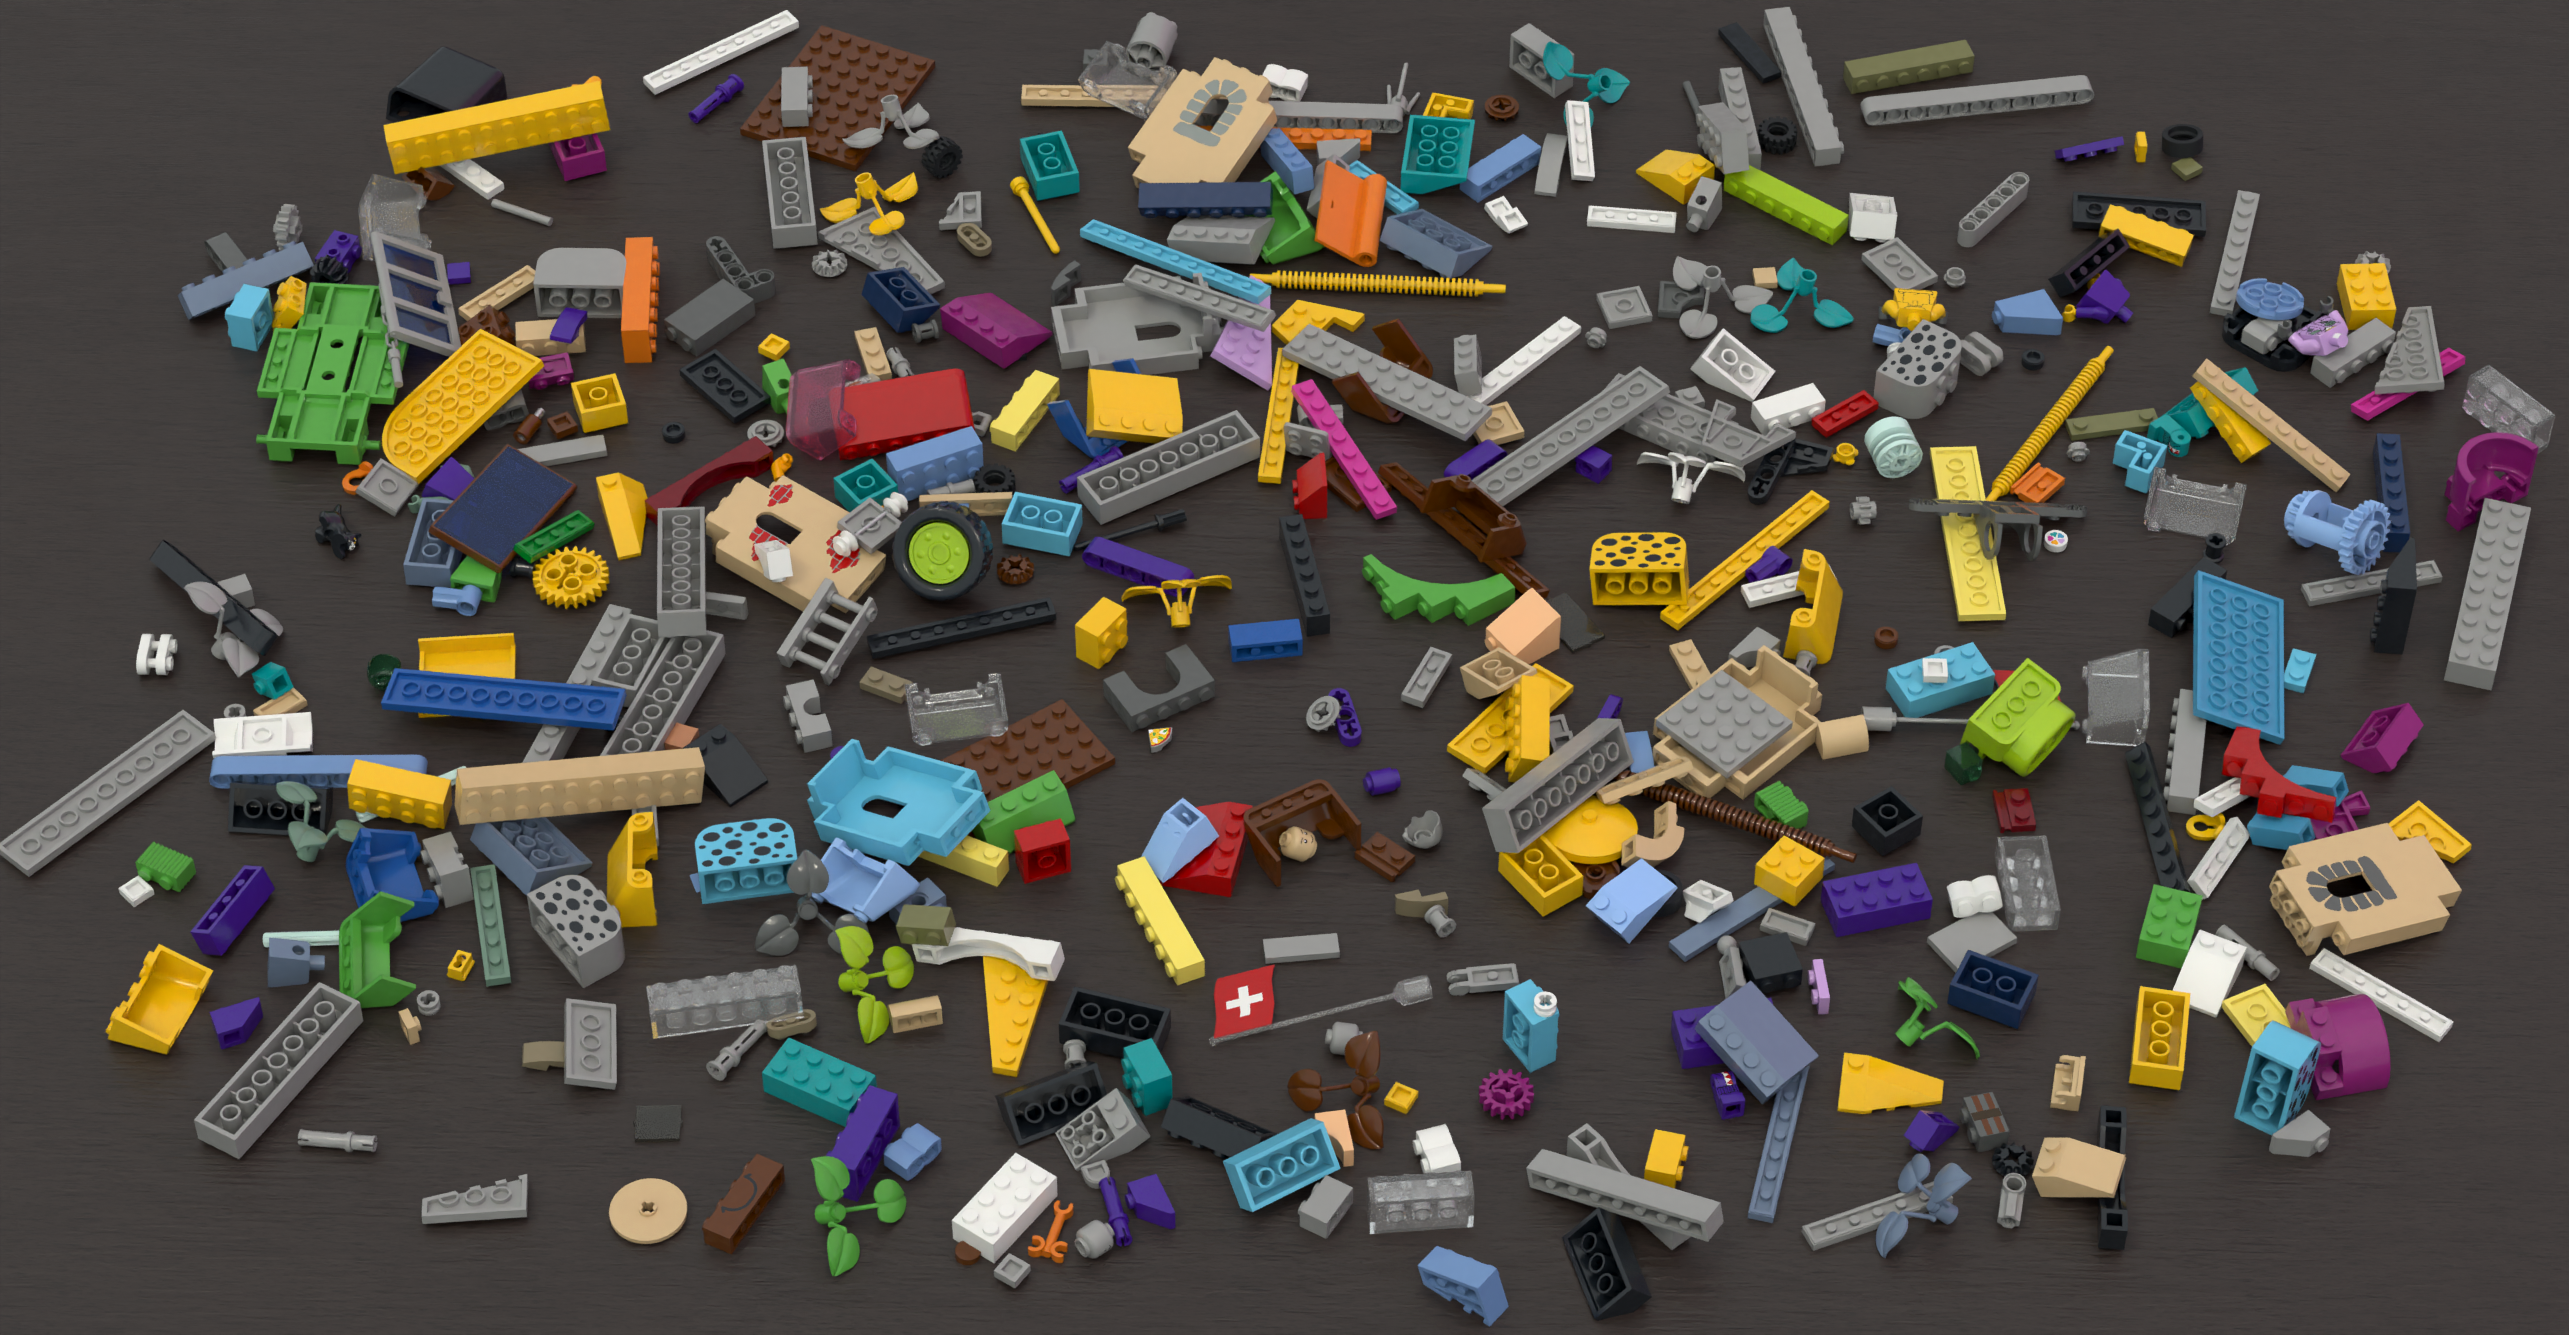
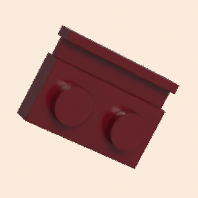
[1992,788,2036,833]

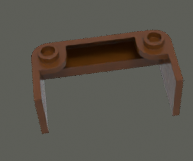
[1332,319,1433,424]
[1420,474,1527,563]
[1244,779,1361,887]

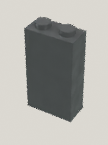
[664,279,756,357]

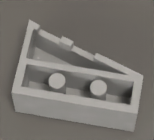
[420,832,474,908]

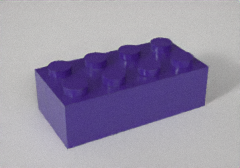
[1821,863,1933,937]
[1671,998,1774,1069]
[826,1085,900,1202]

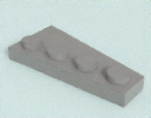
[421,1174,528,1224]

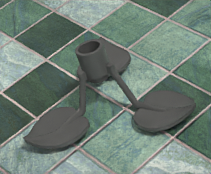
[755,849,870,956]

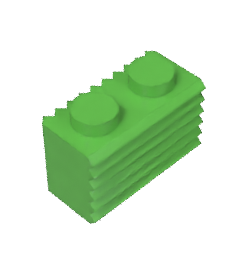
[1754,781,1809,829]
[135,842,196,892]

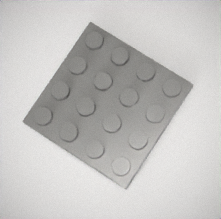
[1656,670,1793,779]

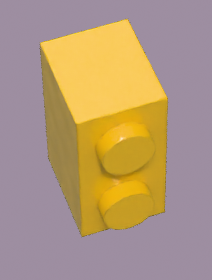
[1644,1129,1689,1188]

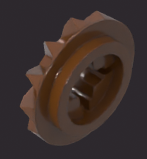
[1485,95,1519,121]
[997,554,1034,584]

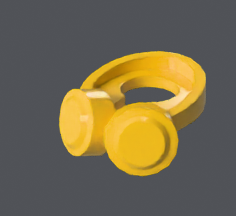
[2186,813,2225,841]

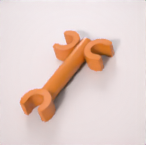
[1028,1200,1074,1263]

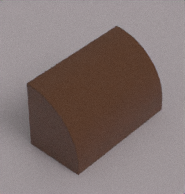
[402,167,455,200]

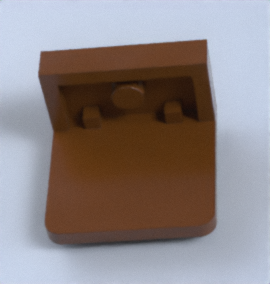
[458,305,517,347]

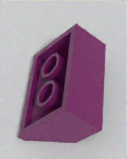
[2340,703,2424,774]

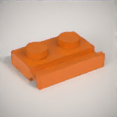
[2010,462,2065,503]

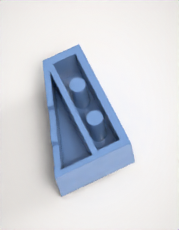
[1418,1246,1509,1327]

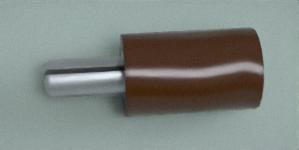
[513,408,545,444]

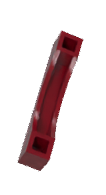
[645,436,774,526]

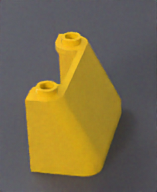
[1783,549,1843,664]
[607,812,658,927]

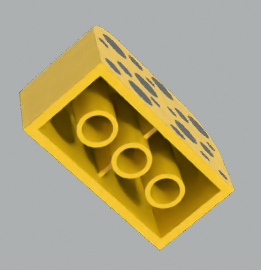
[1589,532,1689,605]

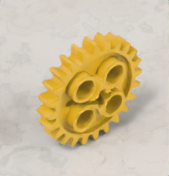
[533,546,609,609]

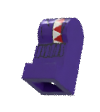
[1710,1071,1745,1120]

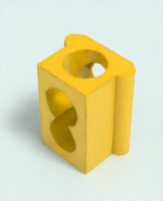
[447,950,475,981]

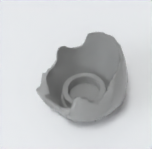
[1402,810,1443,849]

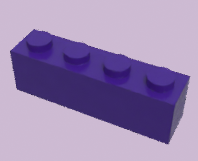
[190,865,275,956]

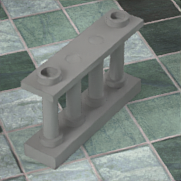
[777,578,878,685]

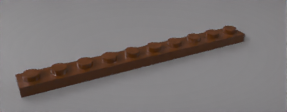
[1378,462,1550,599]

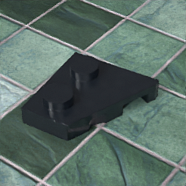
[1780,439,1834,477]

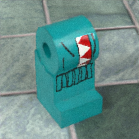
[2147,414,2191,457]

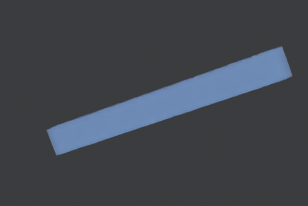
[209,755,428,789]

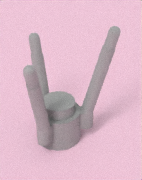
[1387,63,1420,116]

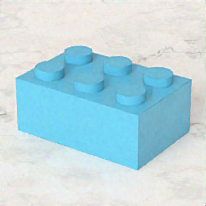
[1002,492,1083,556]
[1503,979,1559,1073]

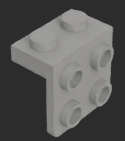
[1283,422,1332,461]

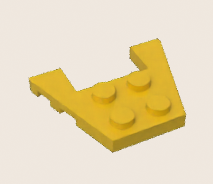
[1272,300,1365,345]

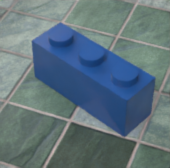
[1228,619,1303,662]

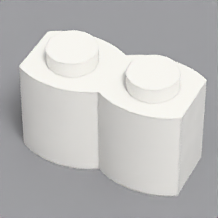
[1263,64,1308,102]
[1947,875,2003,918]
[1413,1124,1461,1181]

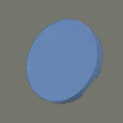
[2236,278,2304,320]

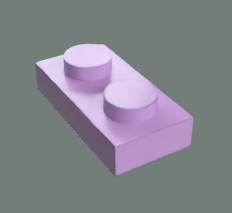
[1807,959,1830,1014]

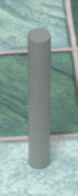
[491,199,553,226]

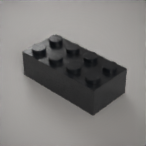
[1059,986,1171,1058]

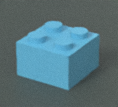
[225,284,274,351]

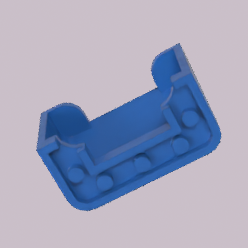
[346,828,439,922]

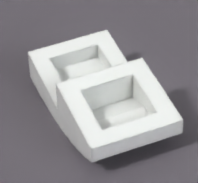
[1484,196,1528,233]

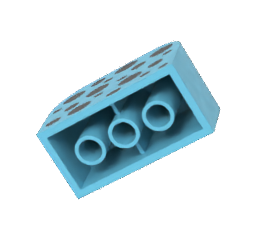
[695,818,797,904]
[2234,1020,2321,1135]

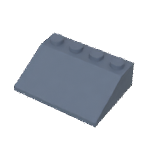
[1380,209,1492,279]
[470,817,592,895]
[1695,981,1819,1105]

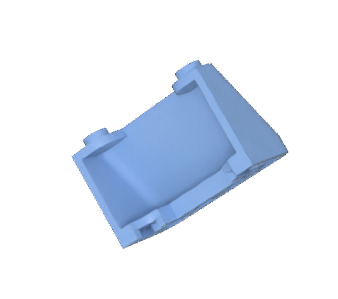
[811,837,920,923]

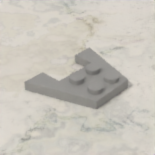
[1701,399,1796,467]

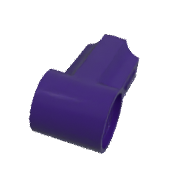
[1745,546,1793,583]

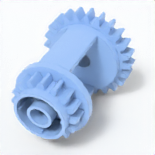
[2284,490,2391,575]

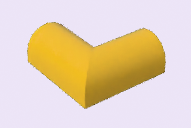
[1423,93,1474,119]

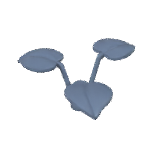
[1876,1153,1972,1258]

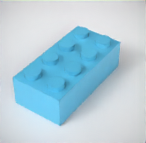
[1886,642,1995,718]
[1223,1118,1341,1212]

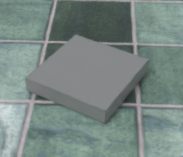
[1596,286,1653,329]
[355,458,420,516]

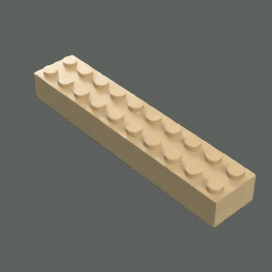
[455,747,705,825]

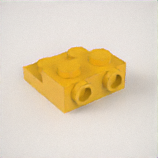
[272,276,307,332]

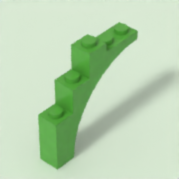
[1362,554,1515,626]

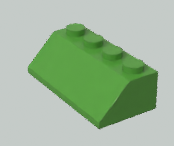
[972,770,1076,854]

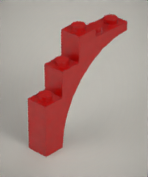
[2222,726,2336,823]

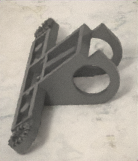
[1909,498,2088,561]

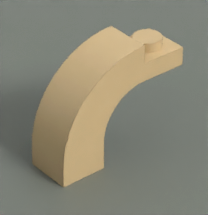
[1622,801,1684,867]

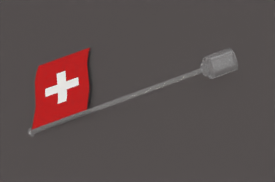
[1209,964,1433,1046]

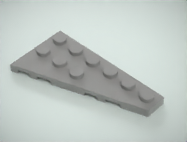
[2375,306,2444,394]

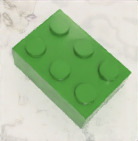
[2136,884,2203,969]

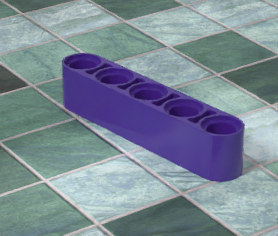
[1082,537,1195,597]

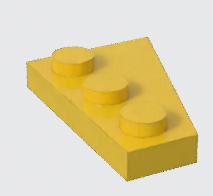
[2388,800,2472,864]

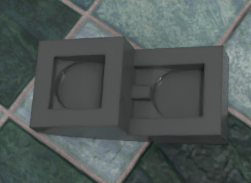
[1051,260,1081,307]

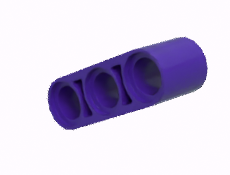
[1444,439,1508,480]

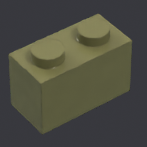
[896,904,956,946]

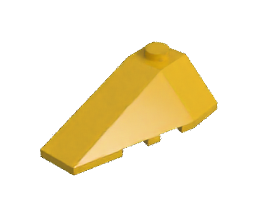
[596,472,648,561]

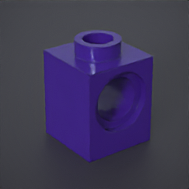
[1575,445,1612,484]

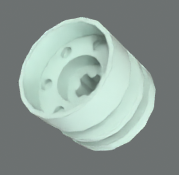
[1864,416,1923,478]

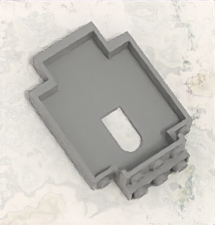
[1051,273,1224,375]

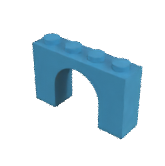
[2247,765,2349,850]

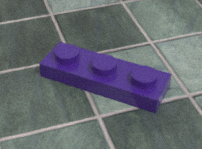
[2054,136,2124,162]

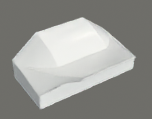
[1683,880,1734,923]

